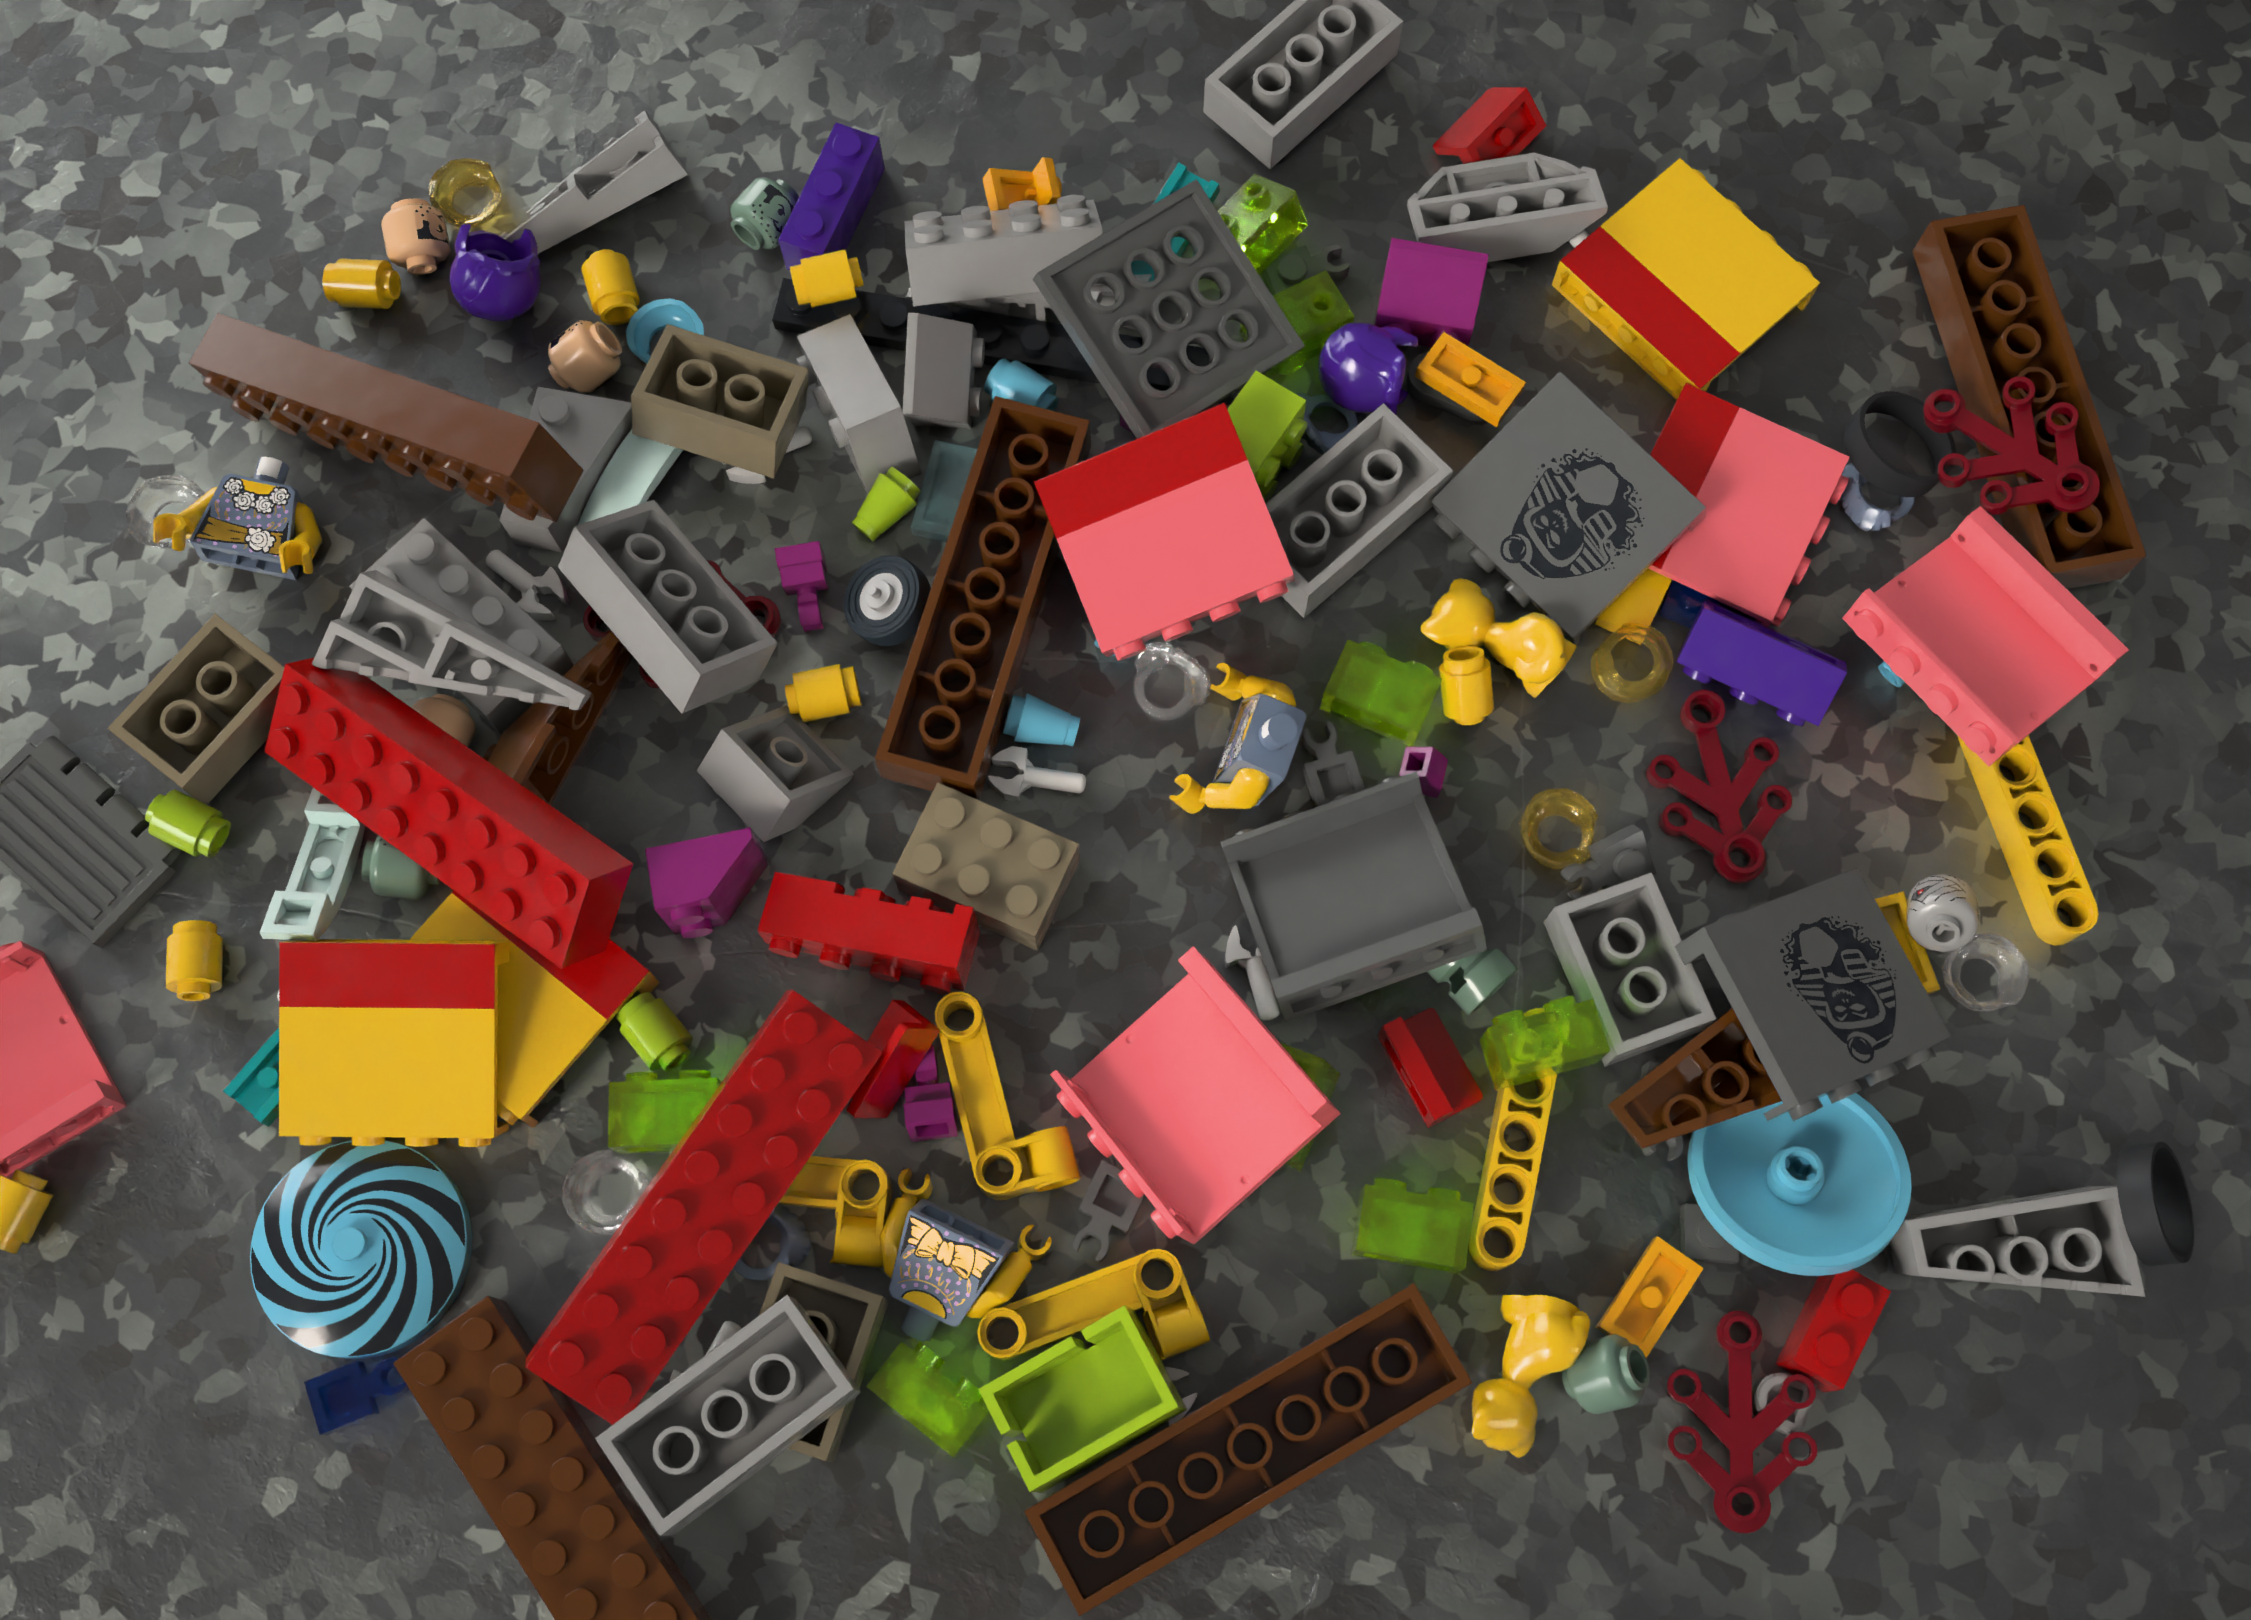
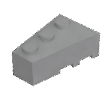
[796,314,922,494]
[499,387,632,552]

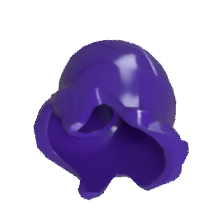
[449,224,541,321]
[1318,323,1418,415]

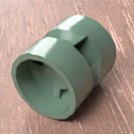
[1427,934,1518,1016]

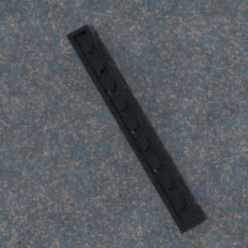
[772,278,1244,405]

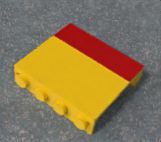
[1552,158,1820,400]
[410,890,659,1128]
[279,939,510,1147]

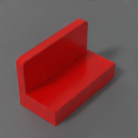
[1432,87,1547,164]
[847,999,940,1118]
[1377,1008,1483,1129]

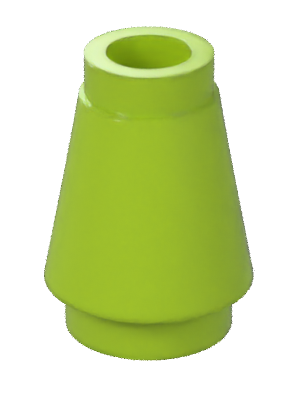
[851,466,921,542]

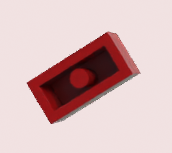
[1775,1269,1891,1392]

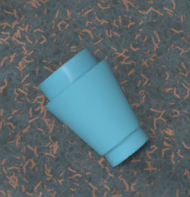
[1003,693,1080,747]

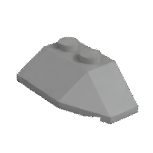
[1407,153,1608,262]

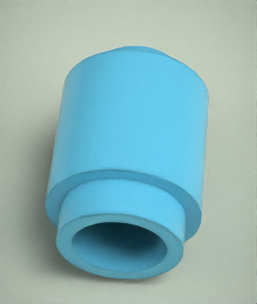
[984,358,1059,411]

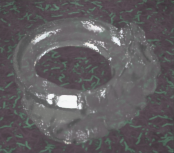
[1133,642,1211,720]

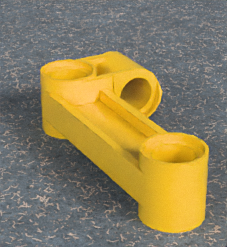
[935,992,1081,1200]
[778,1156,893,1268]
[977,1249,1211,1361]

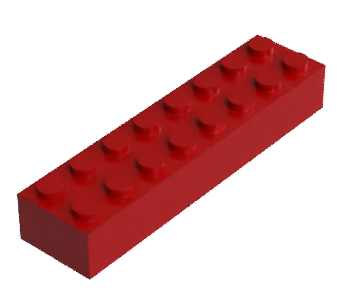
[264,657,633,969]
[525,990,883,1425]

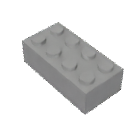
[1203,0,1403,169]
[904,195,1103,306]
[1266,403,1453,618]
[558,500,778,714]
[349,518,574,735]
[595,1295,862,1536]

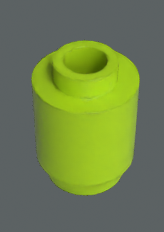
[145,789,231,858]
[616,992,693,1072]

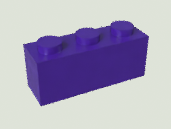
[778,122,885,270]
[1677,599,1847,726]

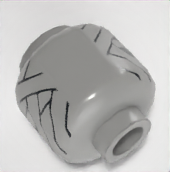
[1907,874,1979,952]

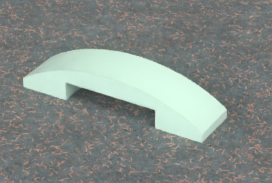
[578,429,683,525]
[260,788,365,941]

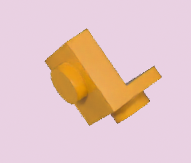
[982,157,1062,211]

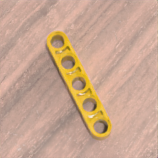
[1958,735,2099,946]
[1468,1008,1564,1271]

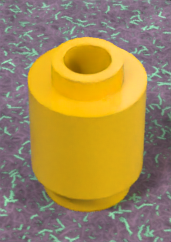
[581,249,640,325]
[790,249,864,308]
[322,258,401,309]
[1439,646,1494,725]
[785,664,862,723]
[166,920,223,1001]
[0,1169,53,1254]

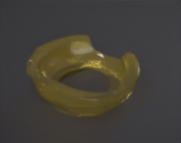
[428,158,503,228]
[1591,623,1673,703]
[1519,788,1598,870]

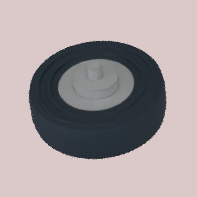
[844,555,931,646]

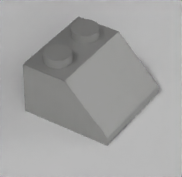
[902,313,985,429]
[697,705,854,842]

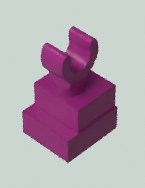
[774,541,828,632]
[904,1045,958,1142]

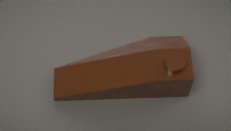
[483,631,633,805]
[1607,1008,1782,1149]

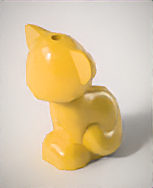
[1421,578,1577,698]
[1472,1295,1590,1458]

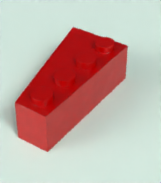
[757,872,980,994]

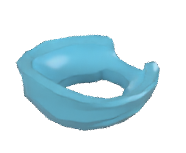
[626,298,704,364]

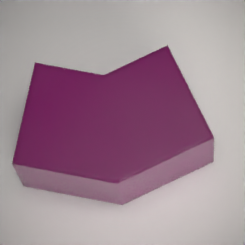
[1399,747,1448,798]

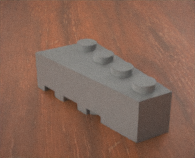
[1889,1186,2145,1297]

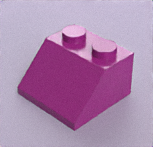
[1374,238,1489,348]
[645,828,768,938]

